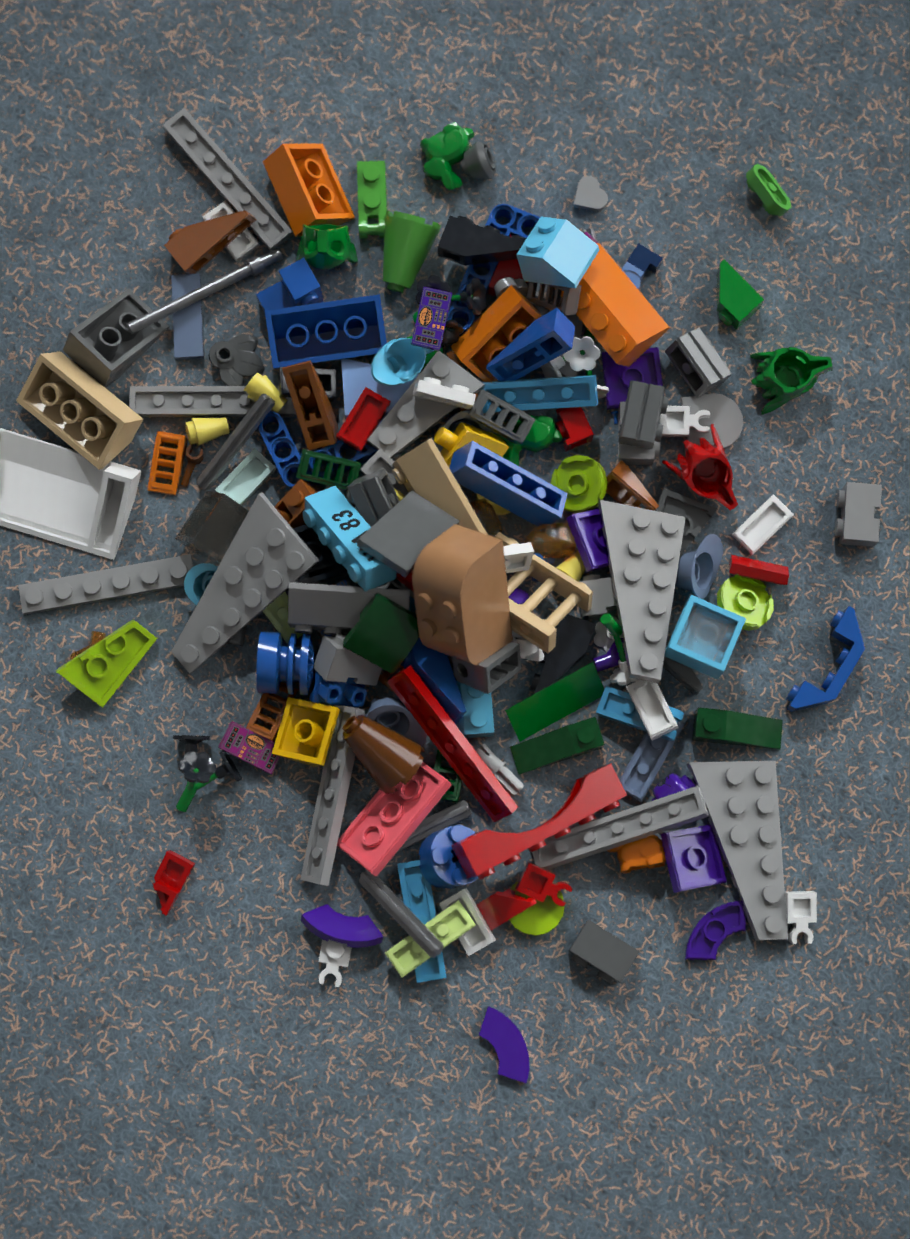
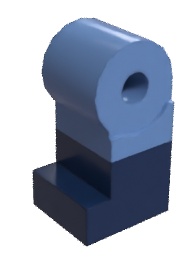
[622,243,663,290]

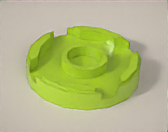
[551,455,608,513]
[717,575,774,631]
[509,882,564,936]

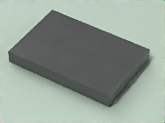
[357,491,460,578]

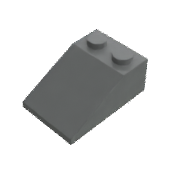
[63,288,170,388]

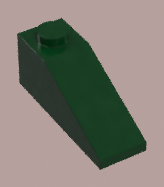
[692,707,783,750]
[510,716,605,775]

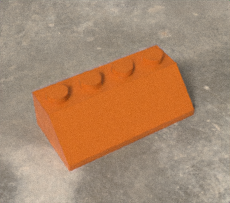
[555,243,670,367]

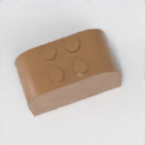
[412,524,513,665]

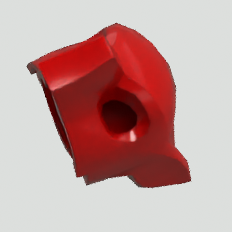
[662,424,738,510]

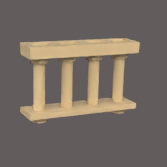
[496,532,593,654]

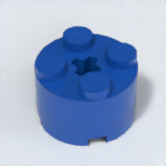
[419,825,478,889]

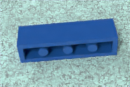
[449,441,568,529]

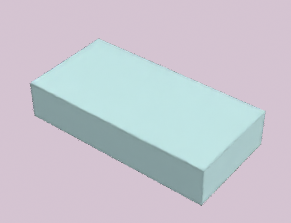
[215,448,276,510]

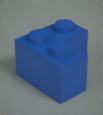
[256,258,324,314]

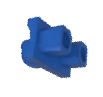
[309,671,367,708]

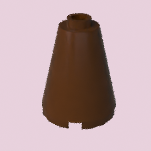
[342,715,425,794]

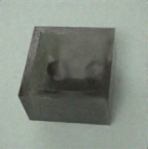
[175,491,249,563]

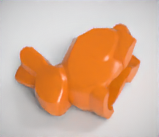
[607,810,666,874]

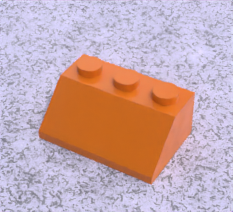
[263,144,355,237]
[451,285,543,382]

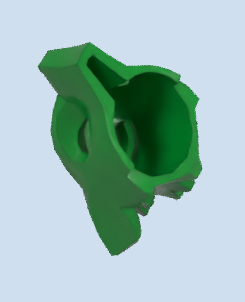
[296,224,358,270]
[750,347,833,415]

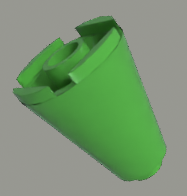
[383,210,441,293]

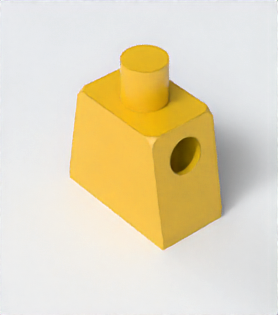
[434,422,509,467]

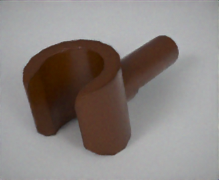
[181,445,204,487]

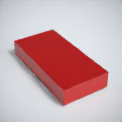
[336,387,391,452]
[729,554,789,585]

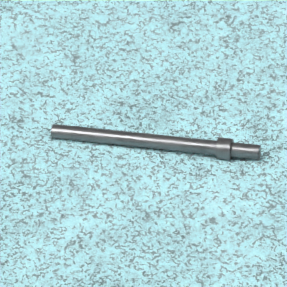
[127,249,283,334]

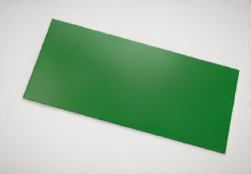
[505,662,604,742]

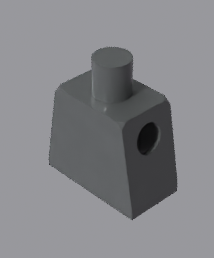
[447,642,521,694]

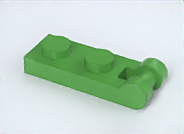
[357,161,387,239]

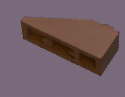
[164,210,257,274]
[282,360,339,450]

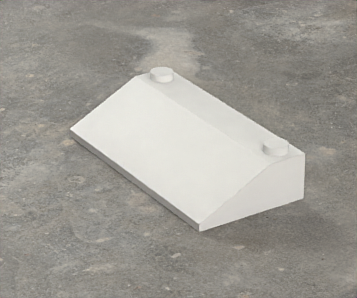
[0,428,141,560]

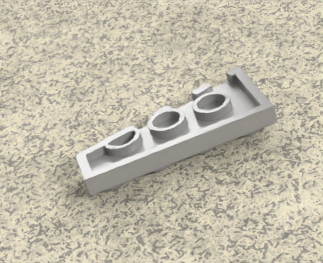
[367,351,485,459]

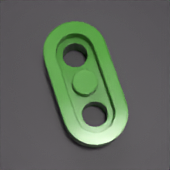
[746,164,791,216]

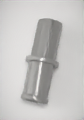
[476,744,523,797]

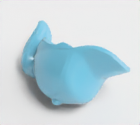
[371,338,443,386]

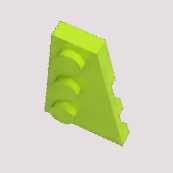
[55,620,158,708]

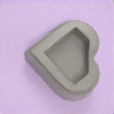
[573,176,608,212]
[494,277,528,299]

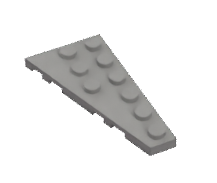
[171,493,319,674]
[598,500,686,684]
[687,761,788,941]

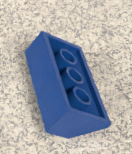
[265,294,387,369]

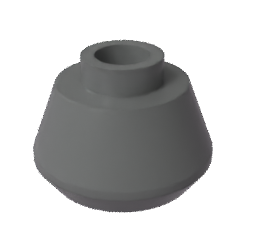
[461,141,496,179]

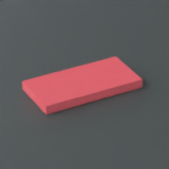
[337,762,452,877]

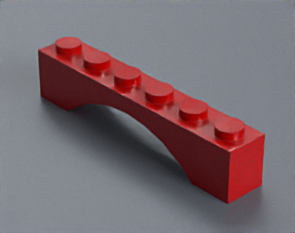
[452,763,627,880]

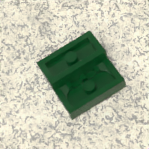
[343,593,420,674]

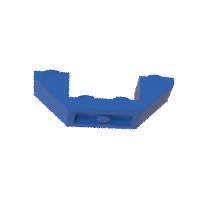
[786,606,865,712]

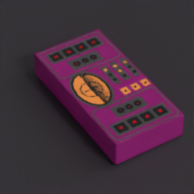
[218,721,280,774]

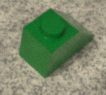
[717,259,764,330]

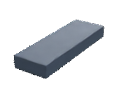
[171,273,204,360]
[620,722,684,802]

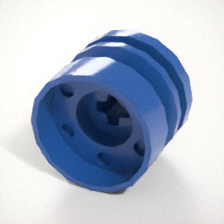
[256,632,315,695]

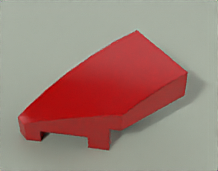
[152,850,196,915]
[476,889,537,931]

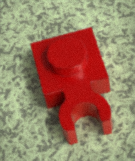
[515,861,572,906]

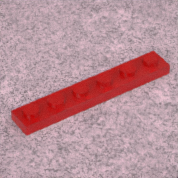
[387,665,518,823]

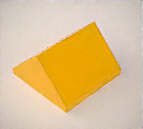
[272,697,340,767]

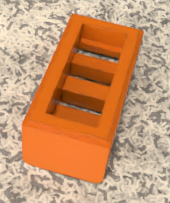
[147,431,188,496]

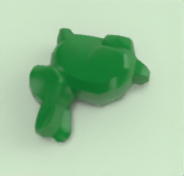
[420,122,475,190]
[497,414,562,466]

